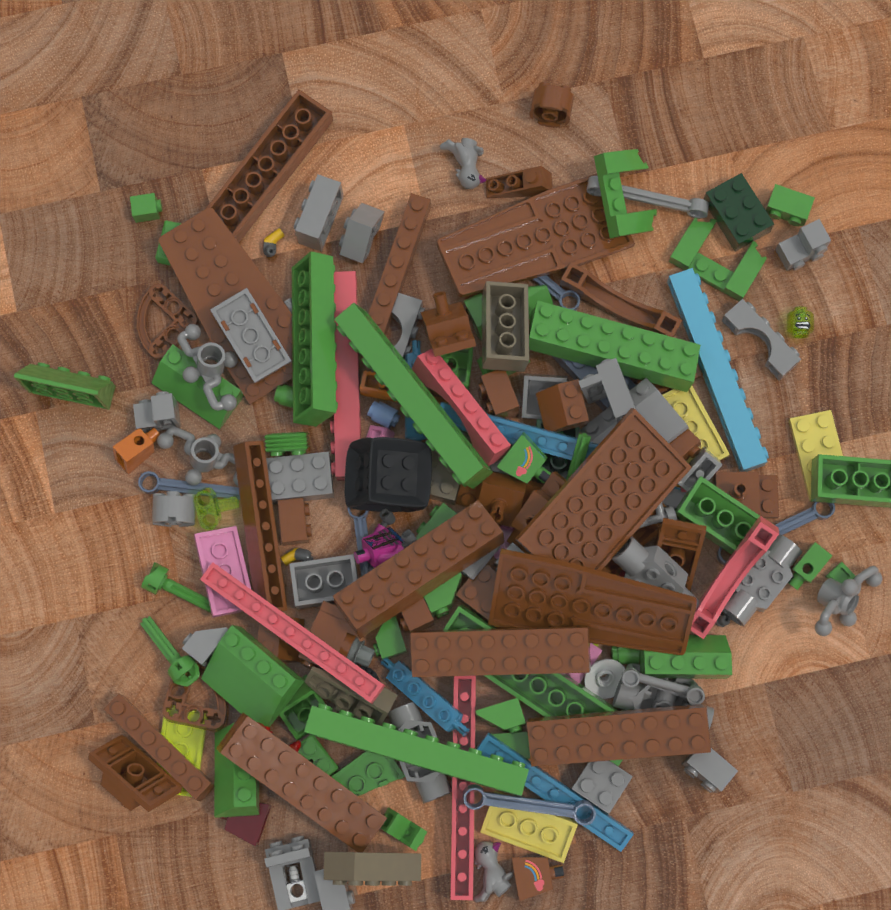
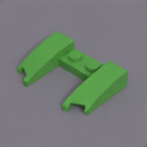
[594,149,657,239]
[669,218,767,301]

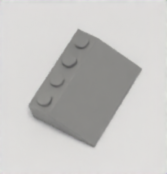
[580,378,689,444]

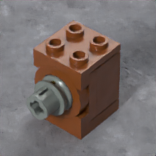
[298,600,375,669]

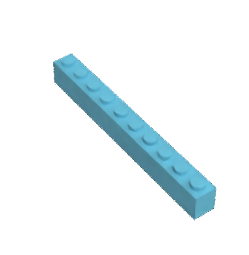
[667,268,769,472]

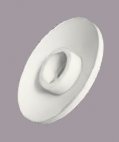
[584,659,625,699]

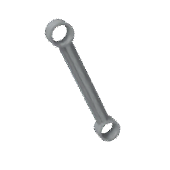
[587,176,709,219]

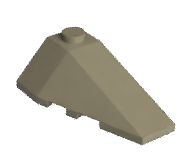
[304,666,398,726]

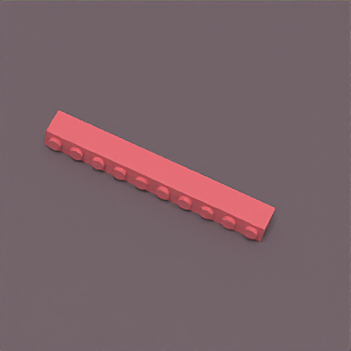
[330,271,361,481]
[451,676,476,900]

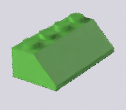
[152,344,244,430]
[675,476,760,555]
[639,635,732,679]
[214,723,259,818]

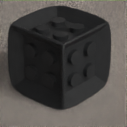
[345,437,432,512]

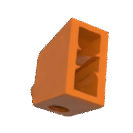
[113,427,160,475]

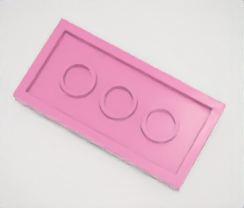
[194,526,251,618]

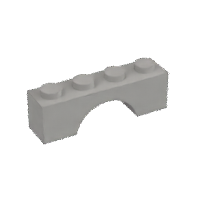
[372,293,425,372]
[722,299,801,381]

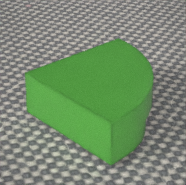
[825,562,855,583]

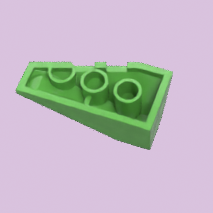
[464,285,553,342]

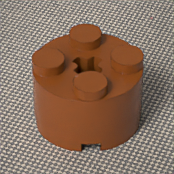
[529,82,574,128]

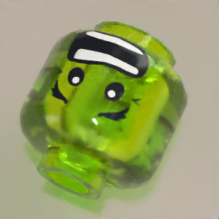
[787,306,814,339]

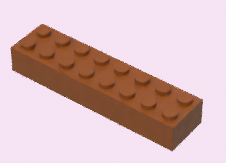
[205,89,333,242]
[333,500,505,639]
[411,626,591,677]
[527,704,711,767]
[216,712,387,852]

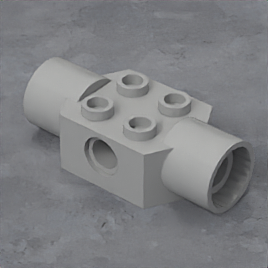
[722,534,802,627]
[612,536,699,609]
[612,677,714,729]
[388,702,452,804]

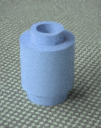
[367,401,400,429]

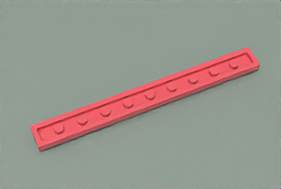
[200,562,385,704]

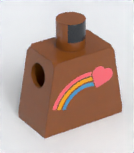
[511,857,564,901]

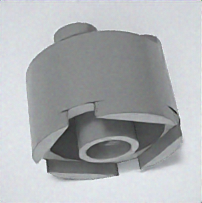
[152,491,196,527]

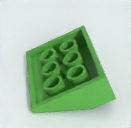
[14,362,116,410]
[201,625,304,727]

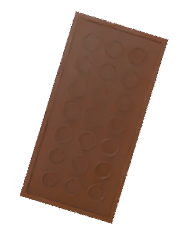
[515,408,692,571]

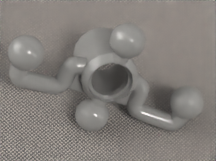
[177,324,238,411]
[157,427,238,486]
[815,566,883,636]

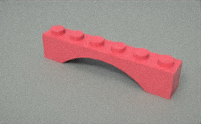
[412,349,511,466]
[691,516,779,639]

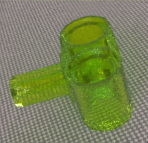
[194,487,239,530]

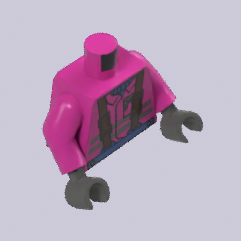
[354,509,417,568]

